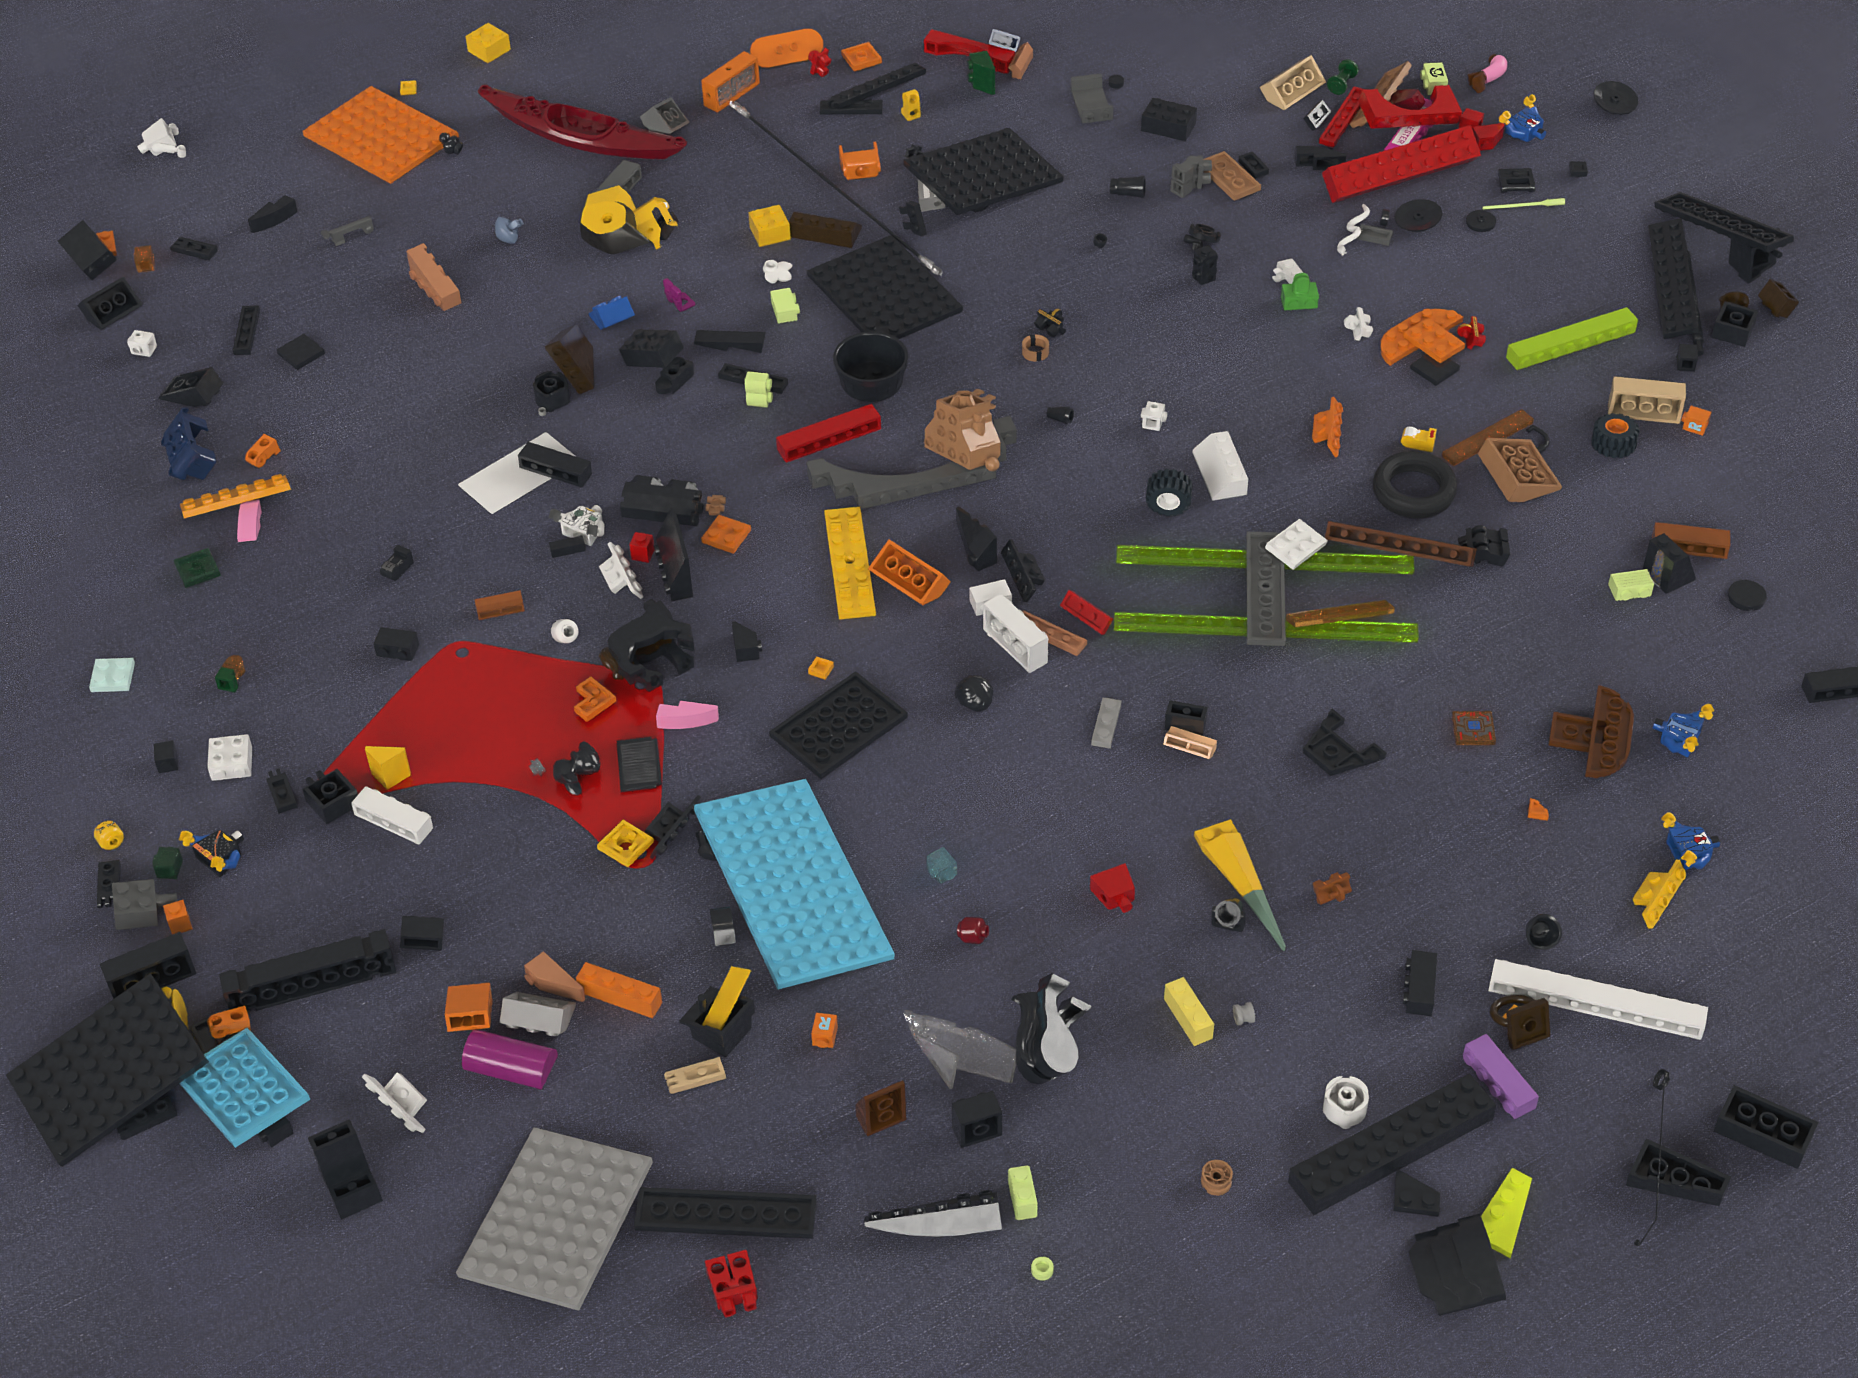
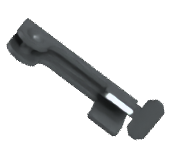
[321,216,374,246]

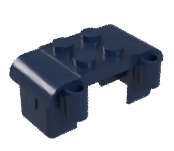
[161,407,217,480]

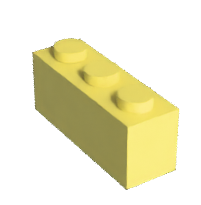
[1164,977,1214,1046]

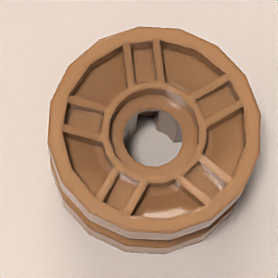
[1201,1159,1233,1196]

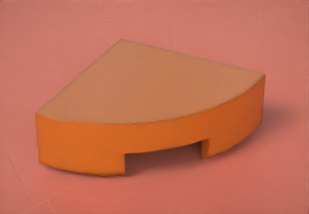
[1528,798,1549,821]

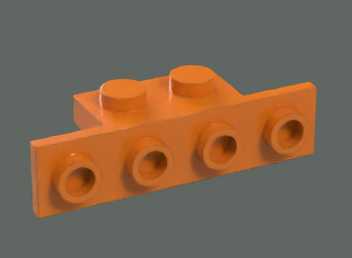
[1312,397,1343,457]

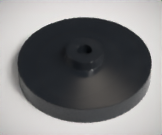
[1466,210,1496,232]

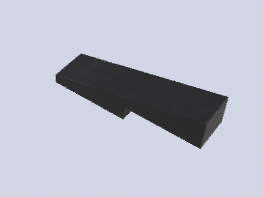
[694,330,766,353]

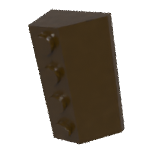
[789,212,862,248]

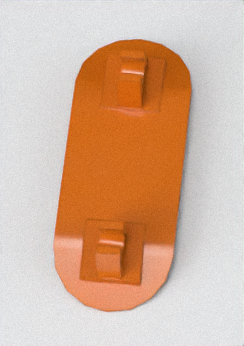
[750,29,823,68]

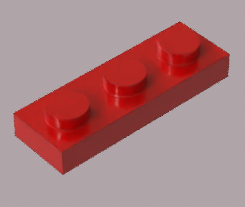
[1060,590,1113,635]

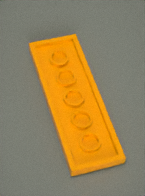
[180,474,291,518]

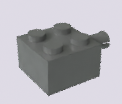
[112,879,177,930]

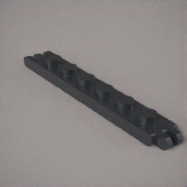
[827,63,926,109]

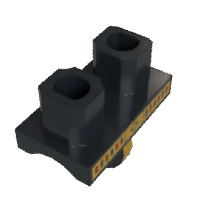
[1034,309,1066,338]

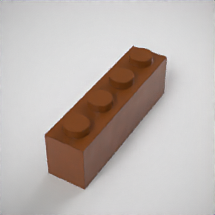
[1652,522,1730,559]

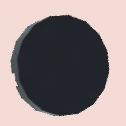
[1188,224,1221,243]
[1728,580,1767,611]

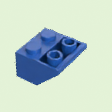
[589,296,635,330]

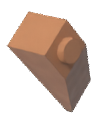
[524,951,585,1002]

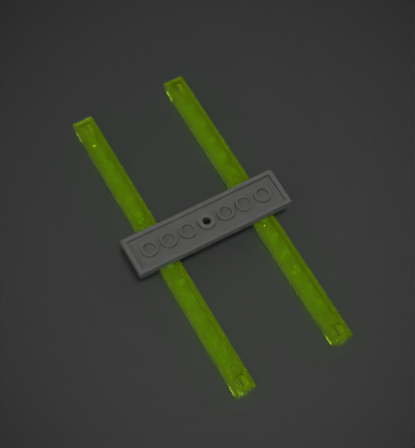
[1114,531,1419,646]

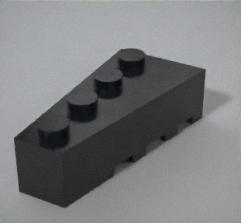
[1626,1138,1731,1206]

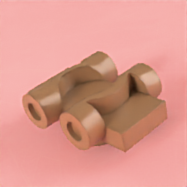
[706,495,726,516]

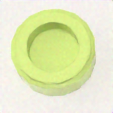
[1031,1257,1054,1280]

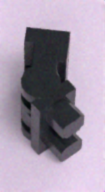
[1458,525,1510,567]

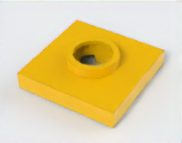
[597,820,654,867]

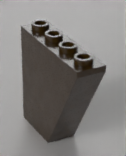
[545,324,594,394]

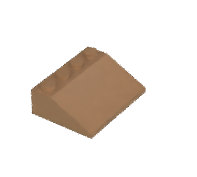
[1478,438,1562,502]

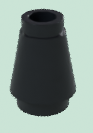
[1047,406,1074,424]

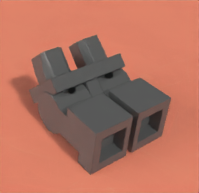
[1170,155,1212,198]

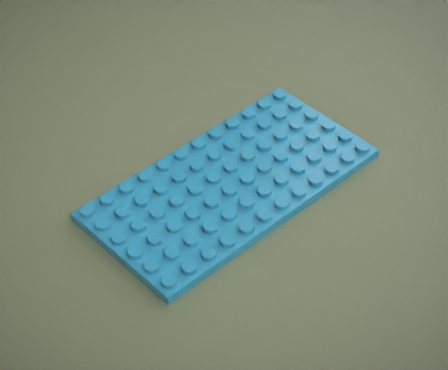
[694,779,895,990]

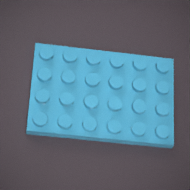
[179,1028,310,1148]

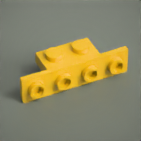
[1633,859,1686,929]

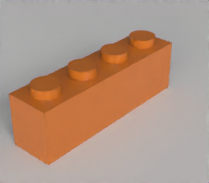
[576,962,662,1018]

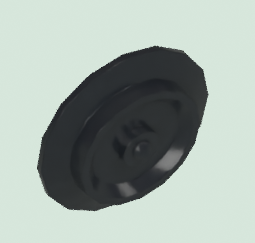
[1593,81,1638,115]
[1394,199,1443,232]

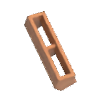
[1008,42,1033,79]

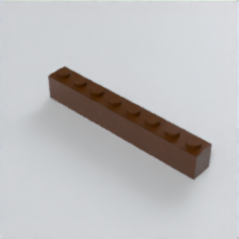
[1325,521,1477,567]

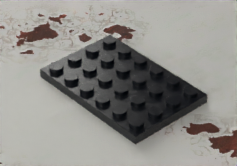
[769,671,908,779]

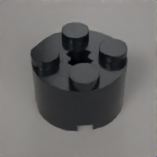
[533,371,570,412]

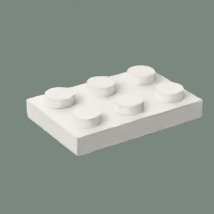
[1265,519,1328,570]

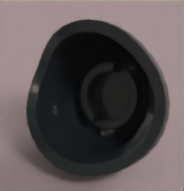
[1525,913,1562,950]

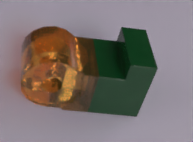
[215,655,245,693]

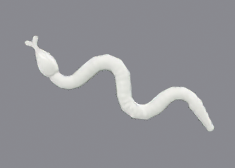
[1337,204,1370,256]

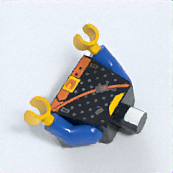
[179,830,244,877]

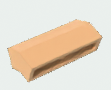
[1163,726,1217,759]

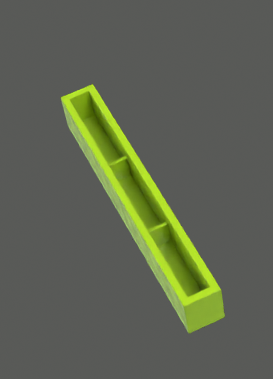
[1506,307,1638,370]

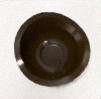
[1719,291,1749,309]

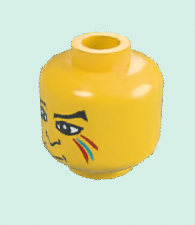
[94,821,124,850]

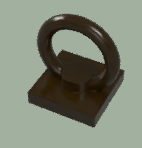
[1489,995,1551,1050]

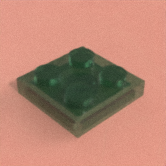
[173,548,221,588]

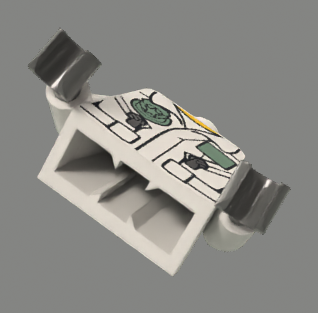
[548,505,605,546]

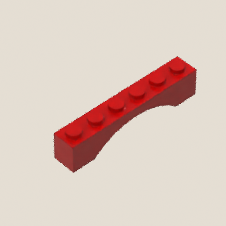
[924,29,1015,74]

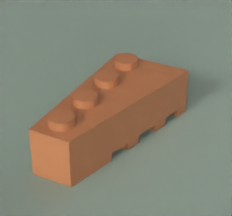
[406,243,461,311]

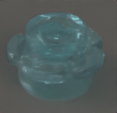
[529,758,546,776]

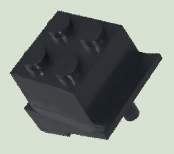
[1729,228,1782,283]
[679,986,755,1057]

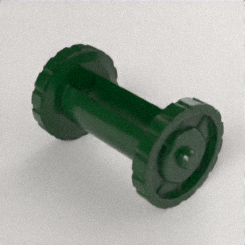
[1327,59,1359,95]

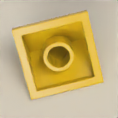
[365,746,411,790]

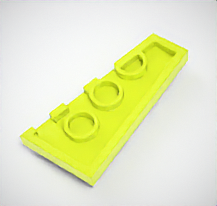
[1481,1168,1532,1259]

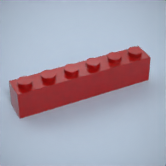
[776,404,881,463]

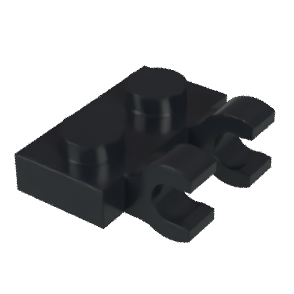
[899,201,927,237]

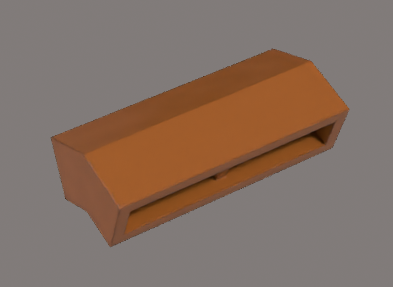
[474,590,525,620]

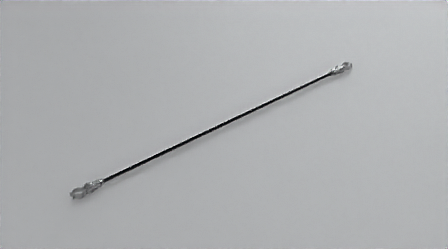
[729,101,943,275]

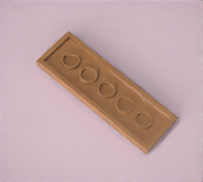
[1350,61,1412,128]

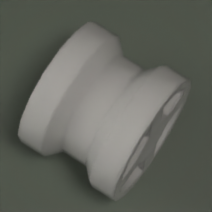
[1233,1002,1255,1026]

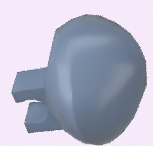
[495,217,524,244]

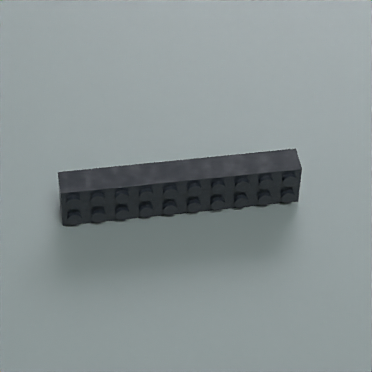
[1288,1073,1496,1216]

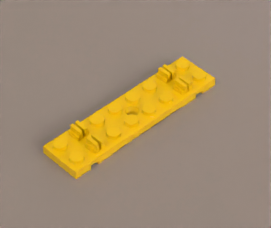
[824,507,876,620]

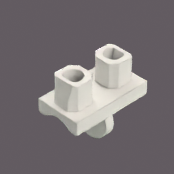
[1344,307,1373,341]

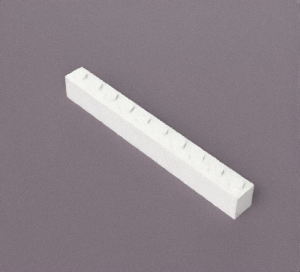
[1488,959,1708,1040]

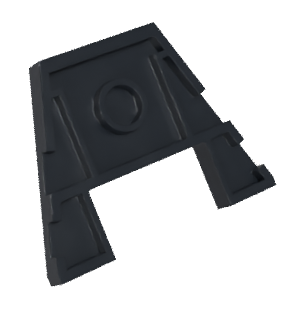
[1303,709,1387,776]

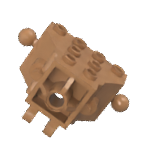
[924,389,1001,471]

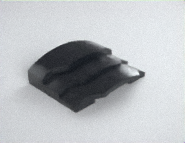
[1408,1214,1506,1316]

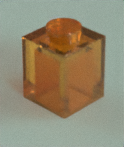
[134,245,155,273]

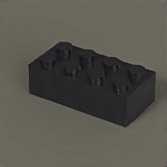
[100,932,197,999]
[1713,1085,1819,1169]

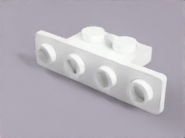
[599,542,644,599]
[362,1073,427,1133]

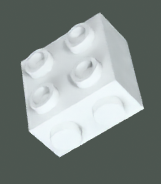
[208,734,252,781]

